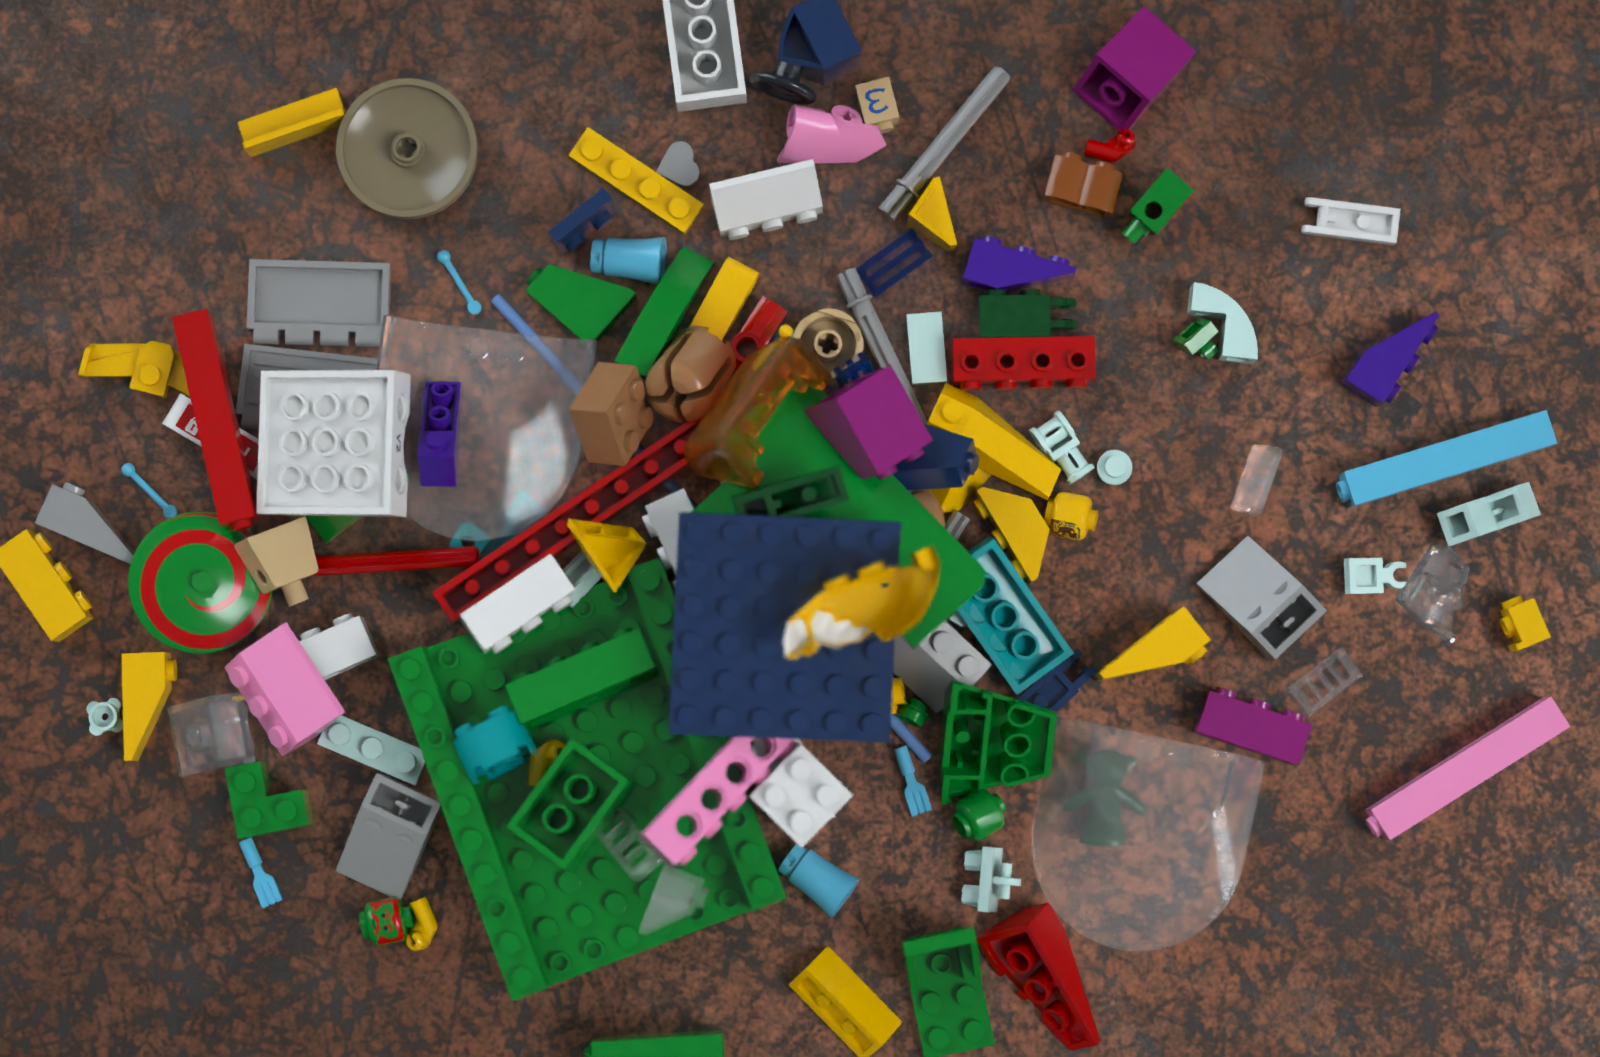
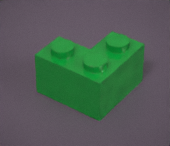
[224,761,315,839]

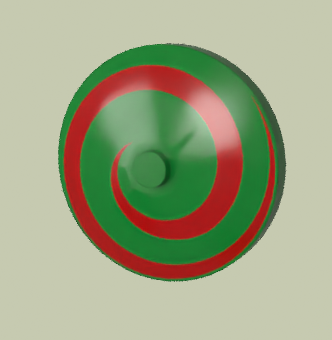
[128,511,272,653]

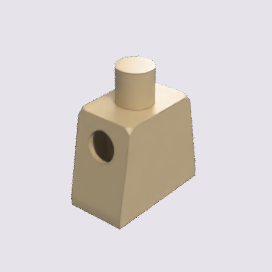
[234,517,318,607]

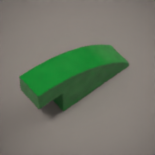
[614,246,714,380]

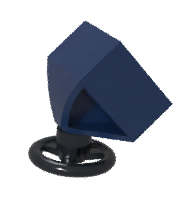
[749,0,862,105]

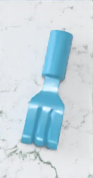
[893,745,932,817]
[239,837,283,909]

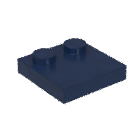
[548,188,616,255]

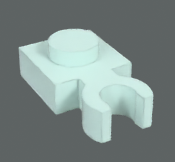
[1344,558,1407,594]

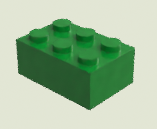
[506,738,636,872]

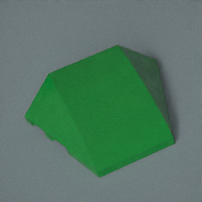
[939,680,1057,805]

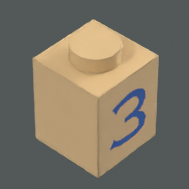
[854,77,900,134]

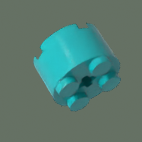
[453,706,537,784]

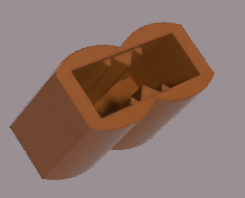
[1042,152,1123,218]

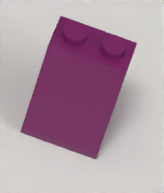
[1072,6,1197,131]
[805,365,933,481]

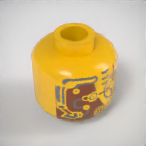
[1044,492,1098,541]

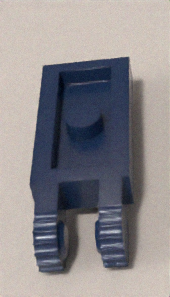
[1017,648,1097,712]

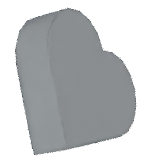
[656,141,700,188]

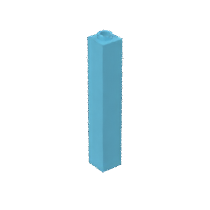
[1336,410,1558,509]

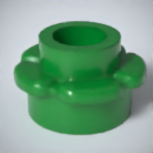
[896,697,930,728]

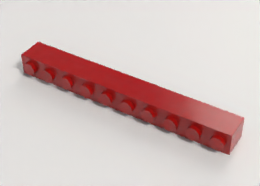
[432,393,744,626]

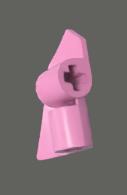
[777,105,886,163]

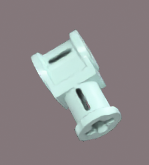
[1029,410,1095,485]

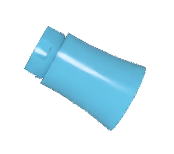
[590,237,667,285]
[778,844,860,919]

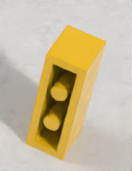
[0,529,94,642]

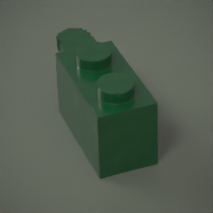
[977,289,1077,338]

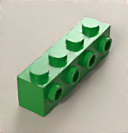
[505,628,659,731]

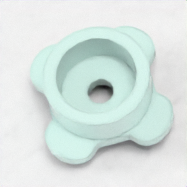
[86,698,123,736]

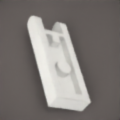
[1301,197,1400,245]

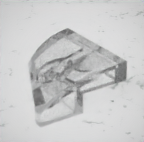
[1396,544,1470,643]

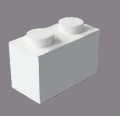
[299,613,380,680]

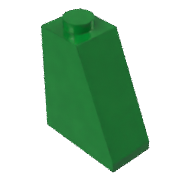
[525,264,637,351]

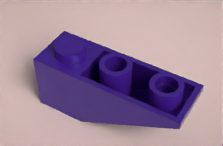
[961,236,1077,291]
[1341,312,1439,407]
[418,381,461,487]

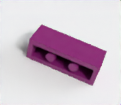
[1193,687,1312,766]

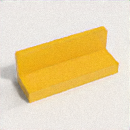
[237,87,346,157]
[788,947,902,1057]

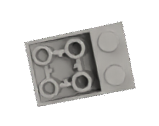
[1196,536,1327,661]
[336,773,443,900]

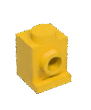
[1500,595,1551,652]

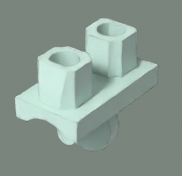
[961,847,1021,912]

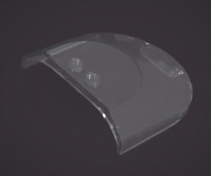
[376,315,597,541]
[1031,717,1265,951]

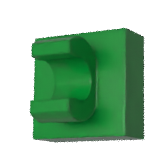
[1173,317,1219,360]

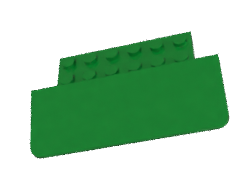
[692,379,985,649]

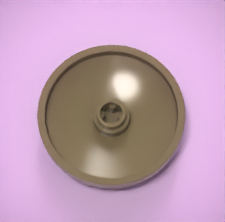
[336,78,478,220]

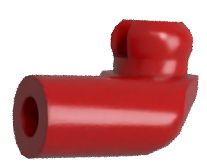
[1084,129,1135,163]

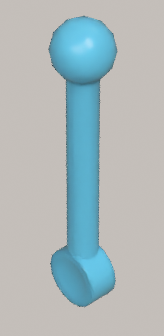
[437,250,482,315]
[121,463,178,519]

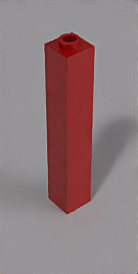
[172,309,260,532]

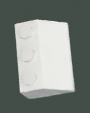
[709,159,823,240]
[460,554,575,654]

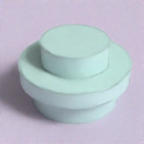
[1097,450,1132,485]

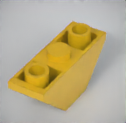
[973,487,1050,584]

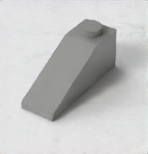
[35,482,135,564]

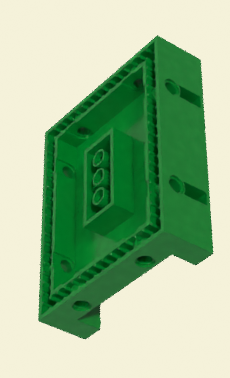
[388,557,787,1001]

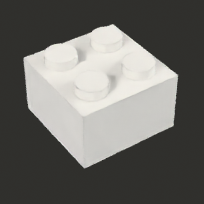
[749,743,853,848]

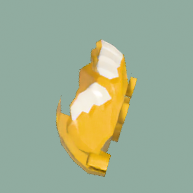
[783,546,940,659]

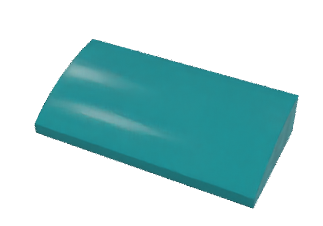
[957,536,1074,695]

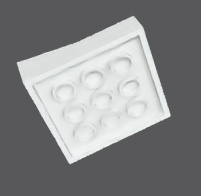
[256,370,411,517]

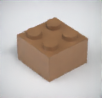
[569,362,654,466]

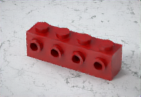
[951,336,1096,391]

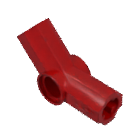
[731,296,788,404]

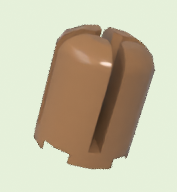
[645,326,736,423]

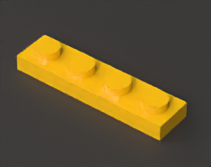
[568,127,704,235]

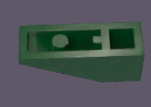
[731,465,850,517]

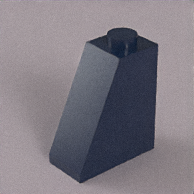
[893,424,979,491]

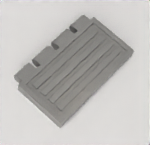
[246,259,392,347]
[236,344,386,431]

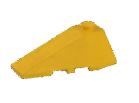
[927,383,1061,500]

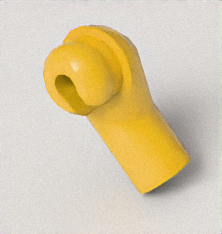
[527,739,566,786]
[405,896,438,951]

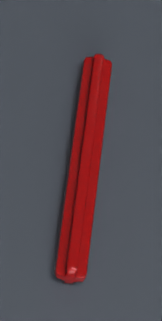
[314,547,480,576]

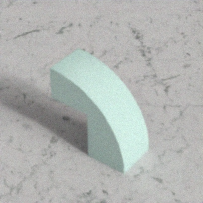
[1187,282,1258,364]
[1437,482,1541,546]

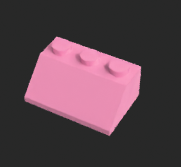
[224,622,345,757]

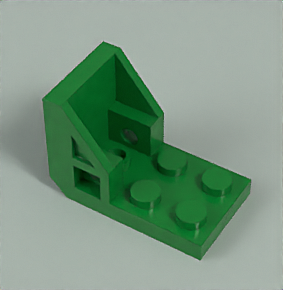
[900,925,995,1057]

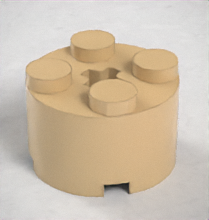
[792,308,864,384]

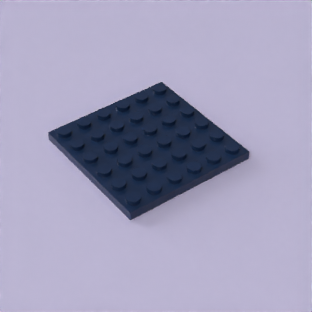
[669,512,901,742]

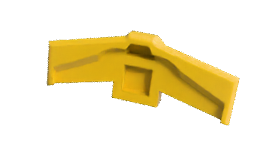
[78,340,190,398]

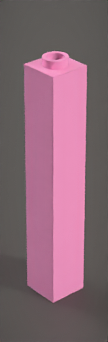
[1365,696,1570,840]

